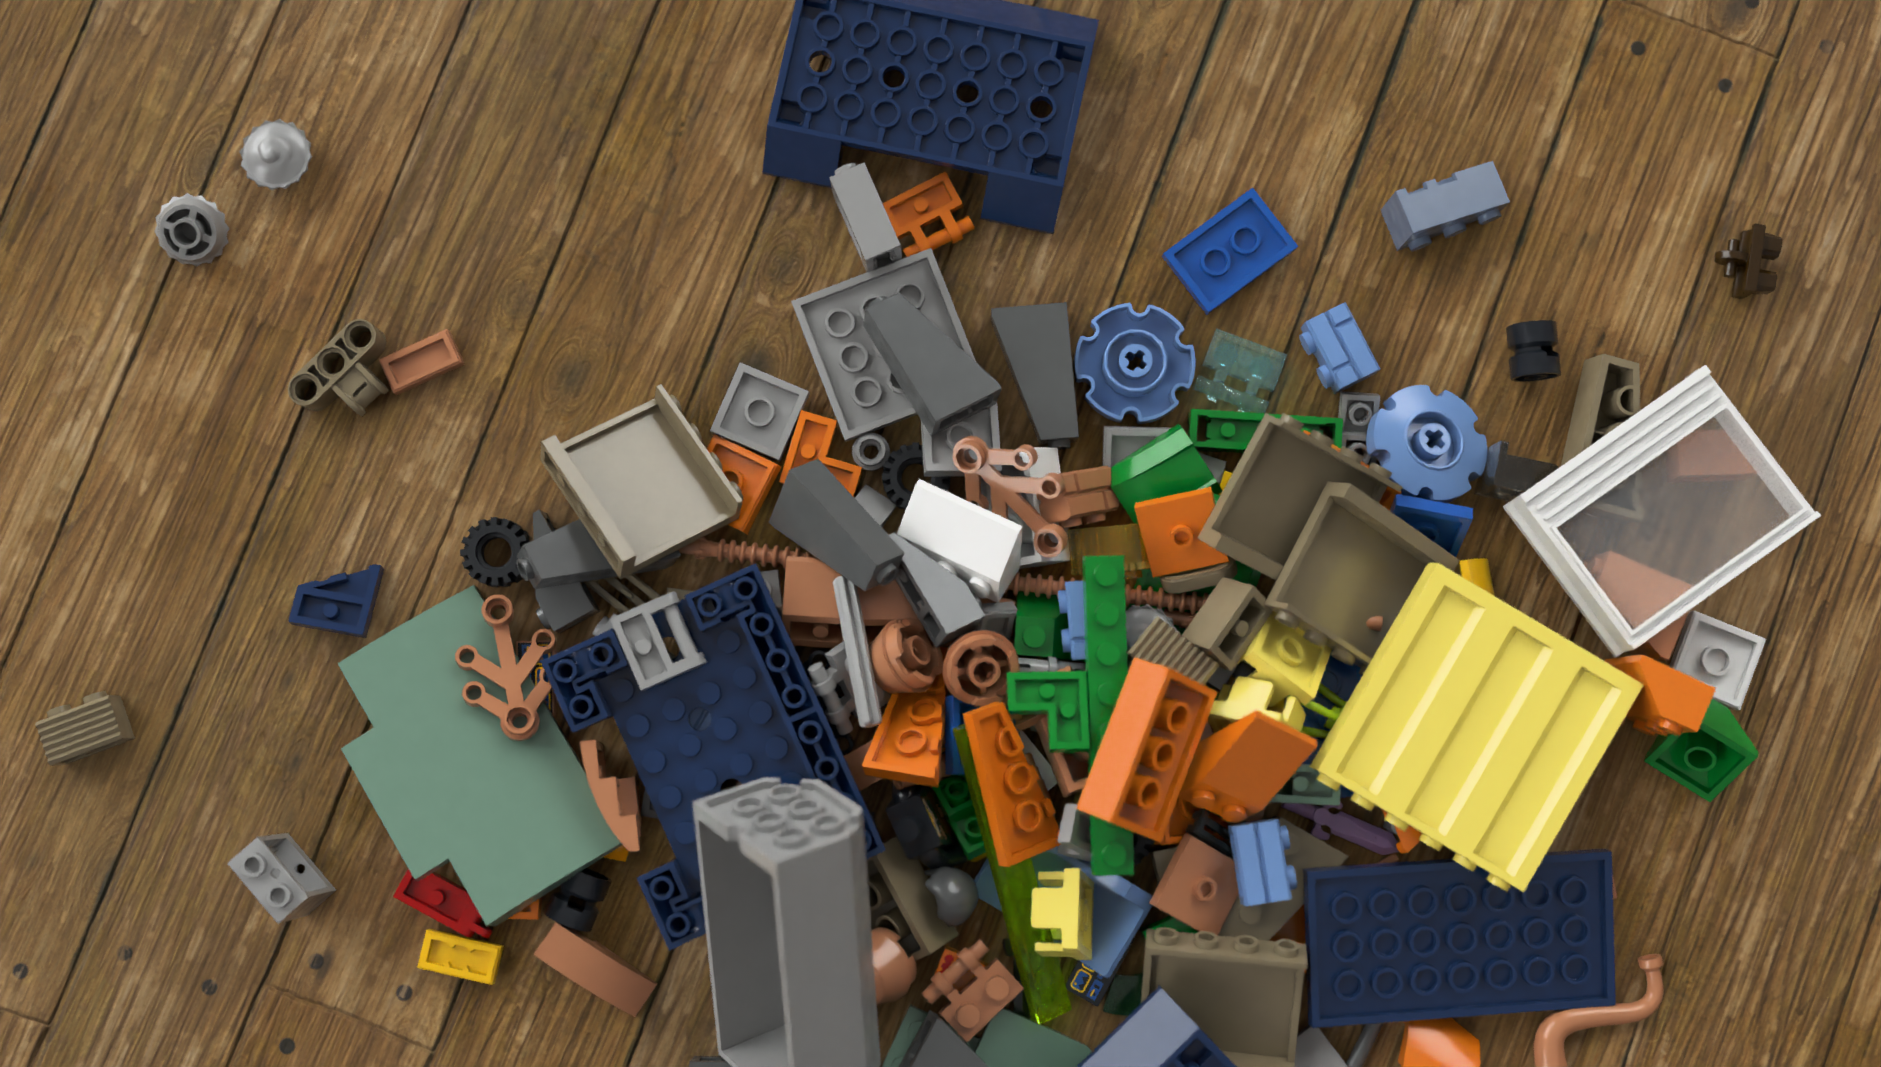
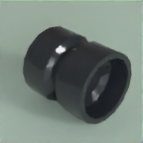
[1506,320,1561,382]
[544,868,612,932]

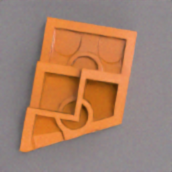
[1398,1018,1480,1067]

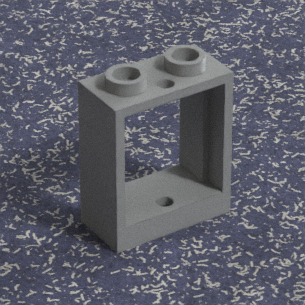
[829,162,902,272]
[227,833,336,924]

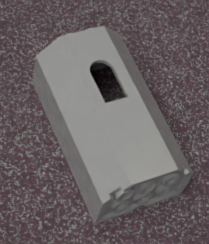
[693,777,881,1067]

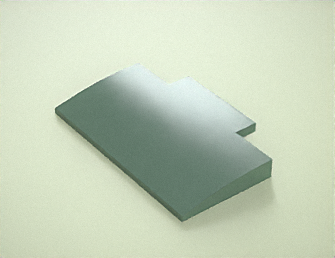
[337,585,623,927]

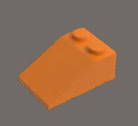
[1178,710,1317,823]

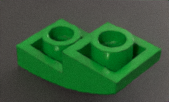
[931,775,995,861]

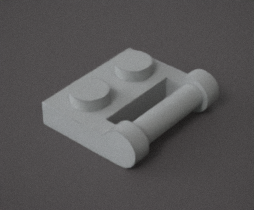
[610,591,707,692]

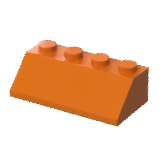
[1076,657,1218,843]

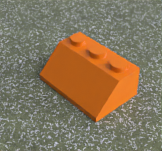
[1605,655,1716,736]

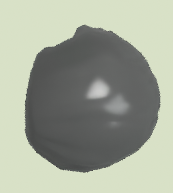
[924,866,979,927]

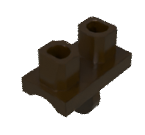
[1714,223,1783,299]

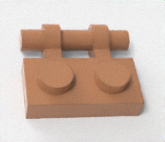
[922,939,1024,1043]

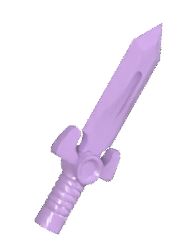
[1281,802,1399,855]

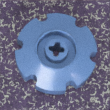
[1074,303,1196,424]
[1366,385,1487,503]

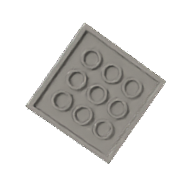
[791,248,976,442]

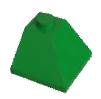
[1013,591,1085,662]
[1644,698,1758,802]

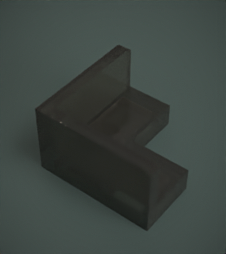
[1475,440,1558,502]

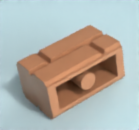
[1036,465,1119,529]

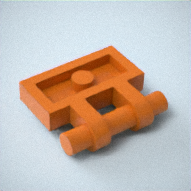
[883,171,975,258]

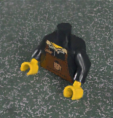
[886,748,992,869]

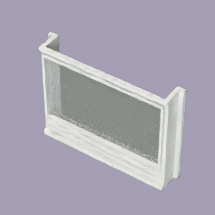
[1502,365,1821,658]

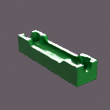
[1187,409,1343,453]

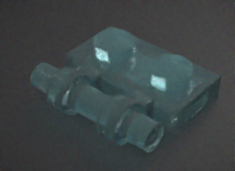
[1193,328,1287,413]

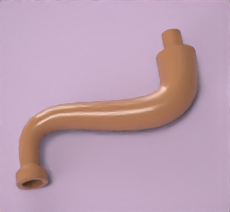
[1533,954,1664,1067]

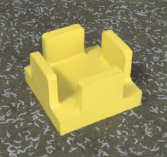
[1237,611,1332,707]
[1207,676,1306,733]
[1031,868,1094,960]

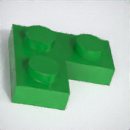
[1006,671,1090,753]

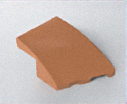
[580,740,642,852]

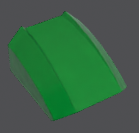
[1111,424,1223,526]

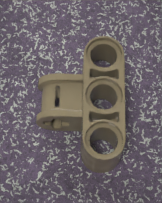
[288,319,389,417]

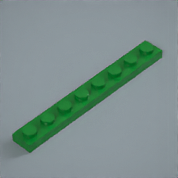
[1082,555,1134,876]

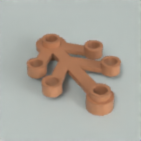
[953,436,1068,558]
[455,594,556,741]

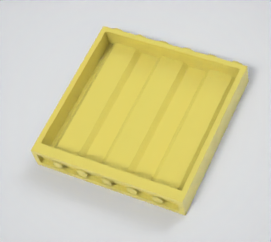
[1309,563,1643,892]

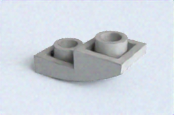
[1338,391,1380,466]

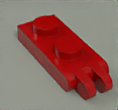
[393,869,493,938]

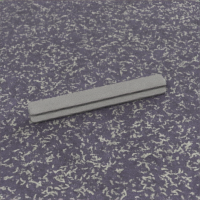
[833,575,882,728]

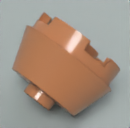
[868,617,943,694]
[943,630,1019,706]
[871,927,917,1005]

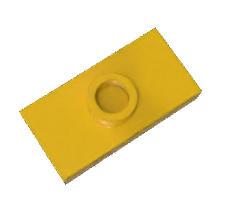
[417,929,504,985]

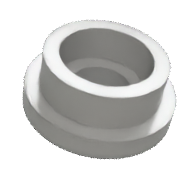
[852,433,890,471]

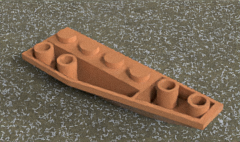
[782,556,1015,648]

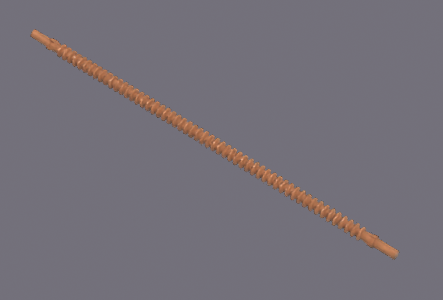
[679,537,1383,632]

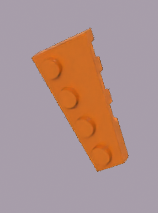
[861,647,948,787]
[963,702,1061,867]

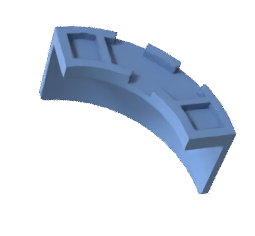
[974,846,1152,978]

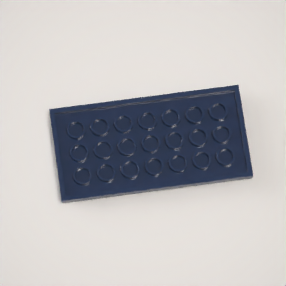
[1303,848,1616,1028]

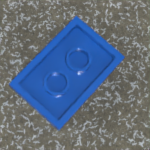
[1162,187,1298,315]

